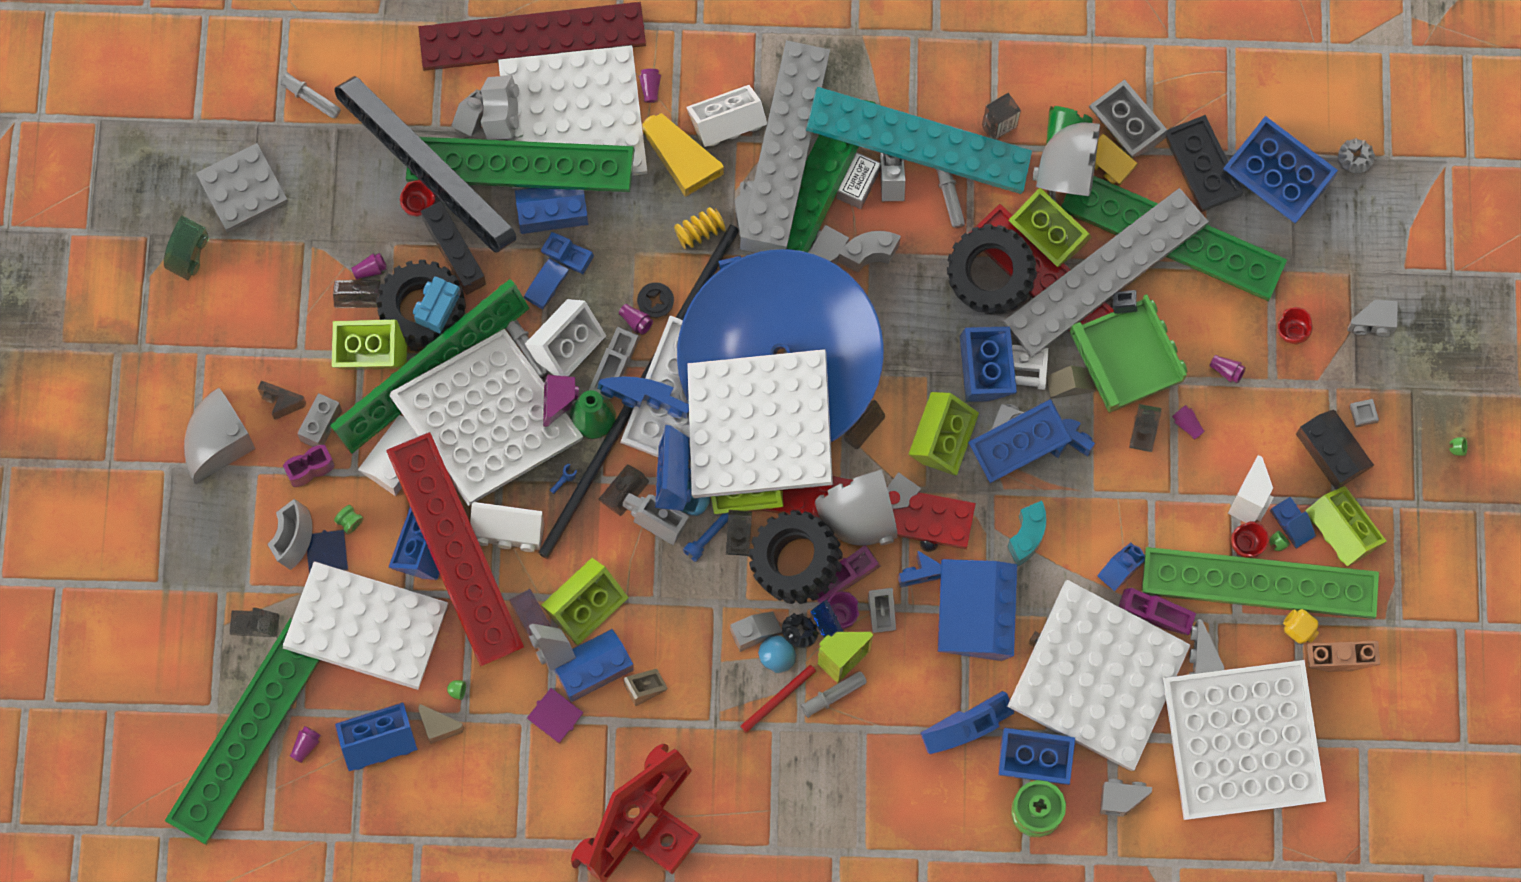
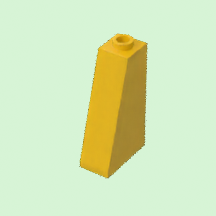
[642,113,724,197]

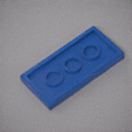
[968,399,1073,483]

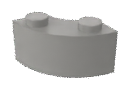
[481,75,519,140]
[838,231,901,272]
[268,499,312,570]

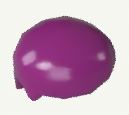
[823,591,859,630]

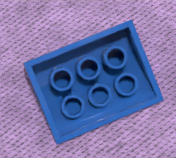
[1223,116,1338,224]
[938,559,1017,661]

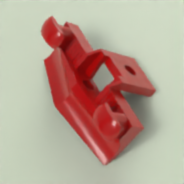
[571,744,701,882]

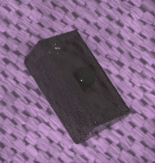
[333,280,380,308]
[844,400,885,449]
[599,464,649,516]

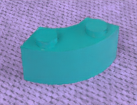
[1007,501,1046,567]

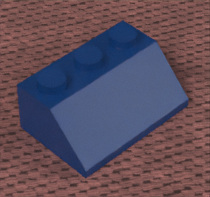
[515,188,588,234]
[960,326,1017,402]
[655,425,691,511]
[388,507,440,580]
[554,629,634,702]
[335,702,418,771]
[998,728,1075,785]

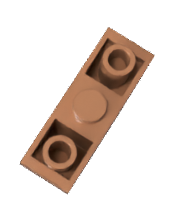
[1307,641,1380,672]

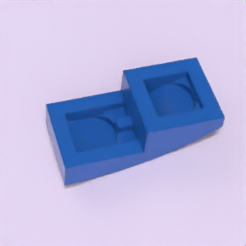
[541,232,594,275]
[524,258,569,309]

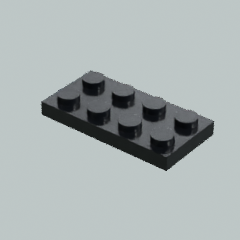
[1165,115,1243,212]

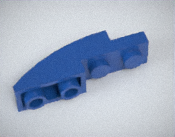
[597,376,689,419]
[920,691,1014,754]

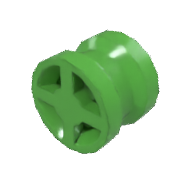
[334,505,364,534]

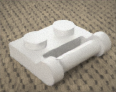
[1012,345,1049,390]

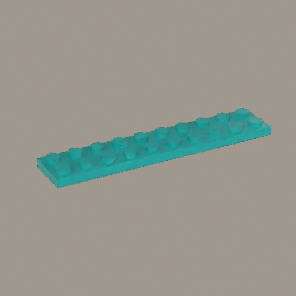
[806,87,1032,194]

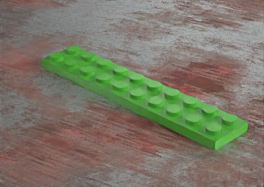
[1142,547,1379,619]

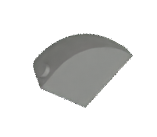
[1033,122,1100,196]
[184,388,255,484]
[815,470,897,546]

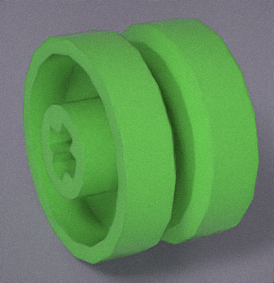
[1011,780,1066,838]

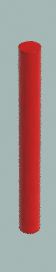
[740,664,816,733]

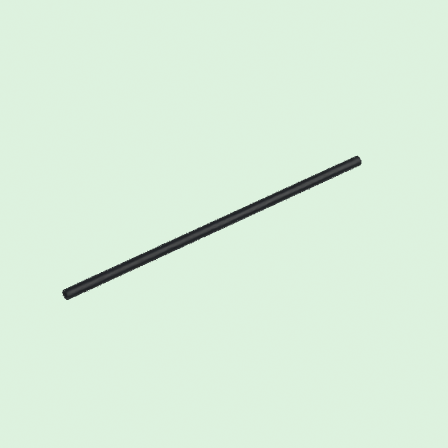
[538,224,739,559]

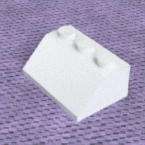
[686,85,767,147]
[525,299,606,376]
[358,415,419,496]
[1228,455,1274,523]
[470,502,544,552]

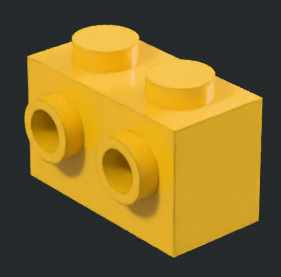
[1095,134,1138,185]

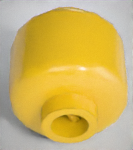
[1283,609,1319,644]

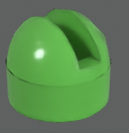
[1449,437,1468,456]
[1269,531,1290,551]
[447,680,466,700]

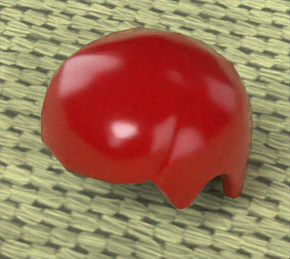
[399,180,436,217]
[1278,307,1313,345]
[1231,521,1269,558]

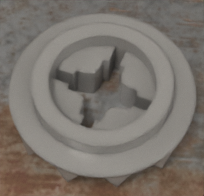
[1338,138,1375,173]

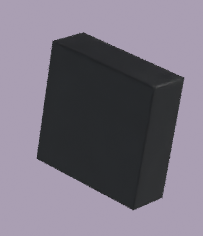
[1113,290,1137,314]

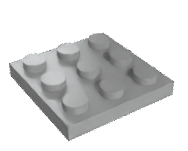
[196,143,288,232]

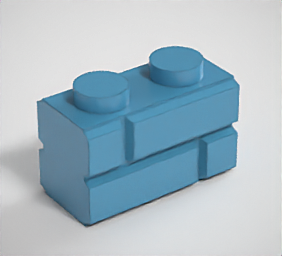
[413,276,461,333]

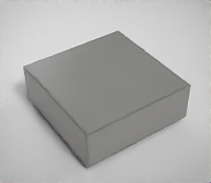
[1349,399,1379,427]

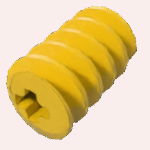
[674,207,726,249]

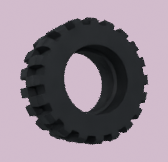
[947,224,1037,315]
[376,260,466,352]
[749,510,843,604]

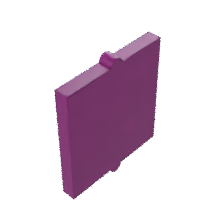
[527,688,583,743]

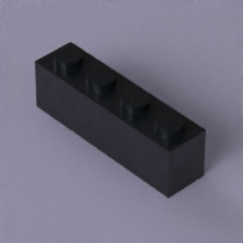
[421,201,486,295]

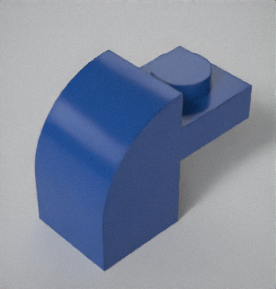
[1049,419,1095,458]

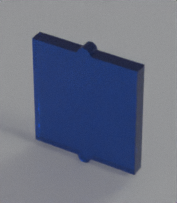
[307,530,348,573]
[810,600,844,638]

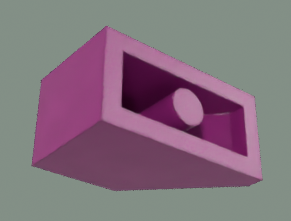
[543,375,579,427]

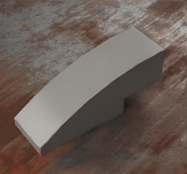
[589,327,641,399]

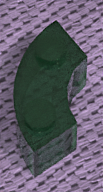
[164,215,209,280]

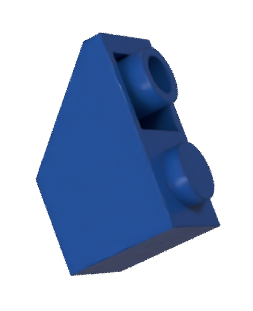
[1097,542,1145,591]

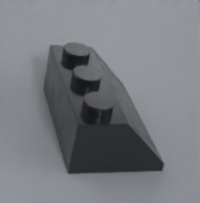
[1296,409,1374,490]

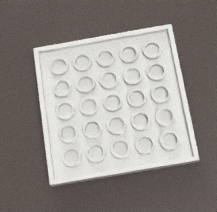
[498,46,647,189]
[390,329,583,506]
[688,350,833,498]
[1007,580,1190,771]
[1163,660,1326,820]

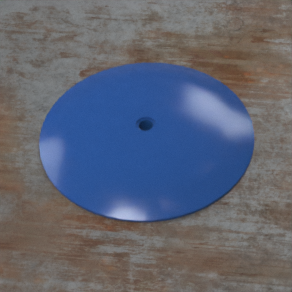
[677,249,884,442]

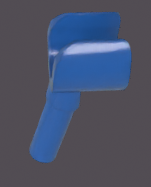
[550,464,577,494]

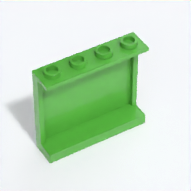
[1070,294,1188,413]

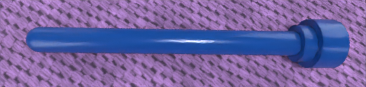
[683,512,737,562]

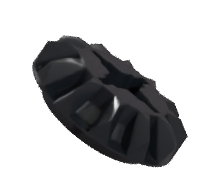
[637,282,674,319]
[782,613,819,648]

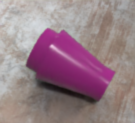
[639,68,661,103]
[351,253,387,280]
[619,304,653,335]
[1210,355,1246,383]
[1172,405,1205,440]
[290,726,321,763]

